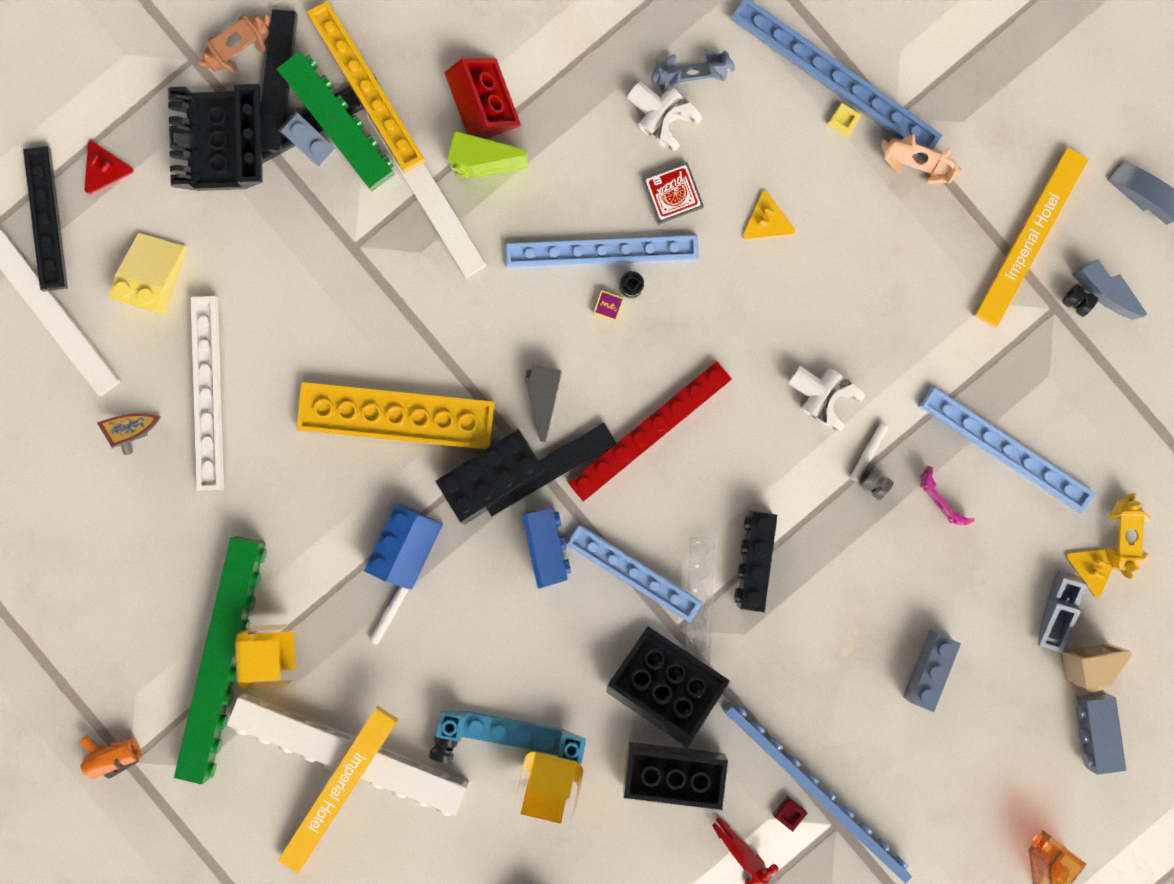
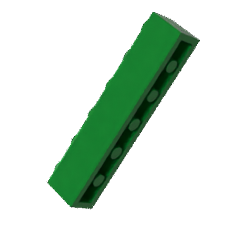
[277,51,395,192]

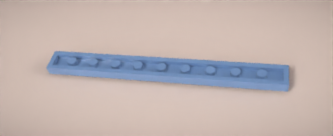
[731,0,943,157]
[723,702,912,884]

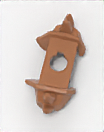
[198,14,270,73]

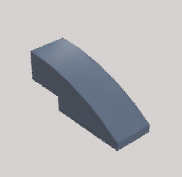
[1108,161,1174,225]
[1072,259,1147,320]
[1038,570,1088,653]

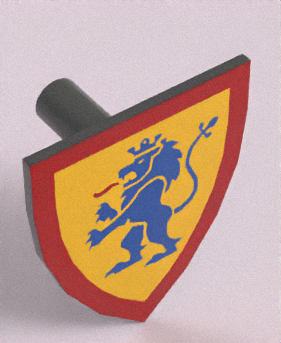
[97,414,161,455]

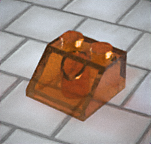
[1028,830,1087,884]

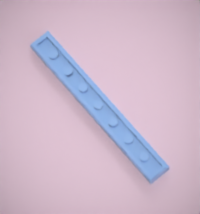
[505,235,699,268]
[919,387,1096,513]

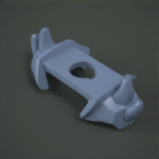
[651,50,735,90]

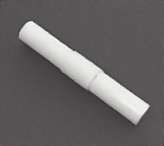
[850,423,889,482]
[369,586,409,644]

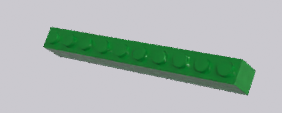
[174,536,267,785]

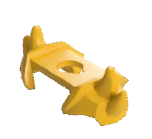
[1107,493,1151,579]

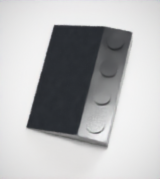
[606,626,730,748]

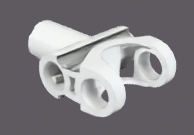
[627,81,702,152]
[787,365,865,431]

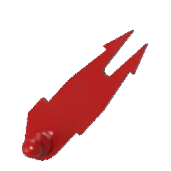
[712,818,779,884]

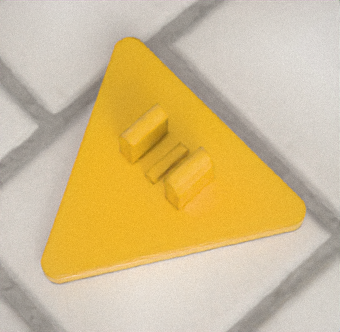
[743,191,796,240]
[1066,548,1118,597]

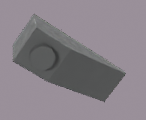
[524,364,562,443]

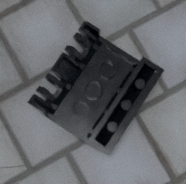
[168,84,263,191]

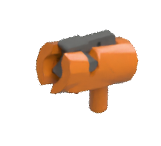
[79,735,142,779]

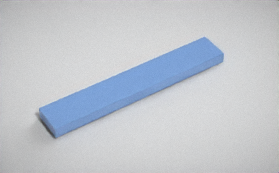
[566,524,703,623]

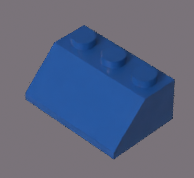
[364,503,443,590]
[522,507,571,589]

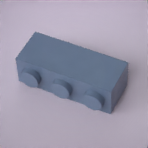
[903,630,961,712]
[1075,693,1127,775]

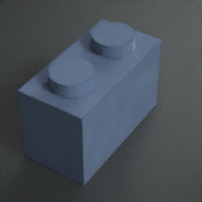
[278,112,335,166]

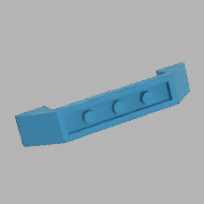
[436,711,586,764]

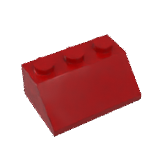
[444,58,521,139]

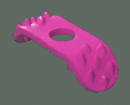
[920,466,975,526]

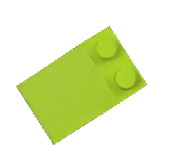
[447,131,529,180]

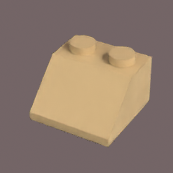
[1062,643,1132,691]

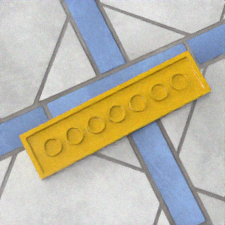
[296,382,495,449]

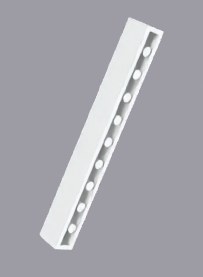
[227,693,469,816]

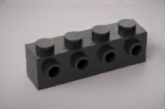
[734,510,778,613]

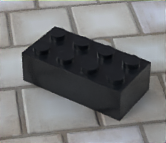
[435,429,547,524]
[623,742,728,810]

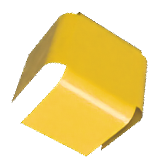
[235,624,296,690]
[515,752,583,824]

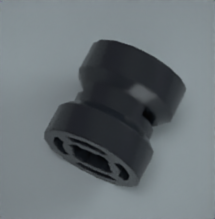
[619,271,644,299]
[1062,284,1099,317]
[429,732,458,764]

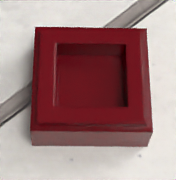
[772,796,808,832]

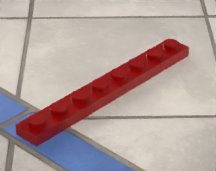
[568,361,732,502]

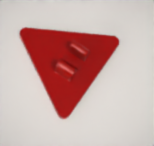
[84,141,134,194]

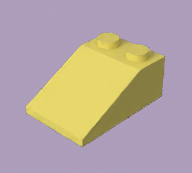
[108,233,186,316]

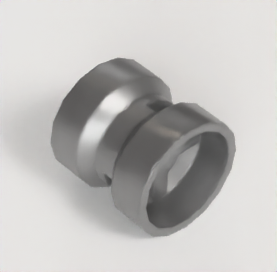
[859,467,894,500]

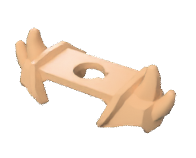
[881,135,962,184]

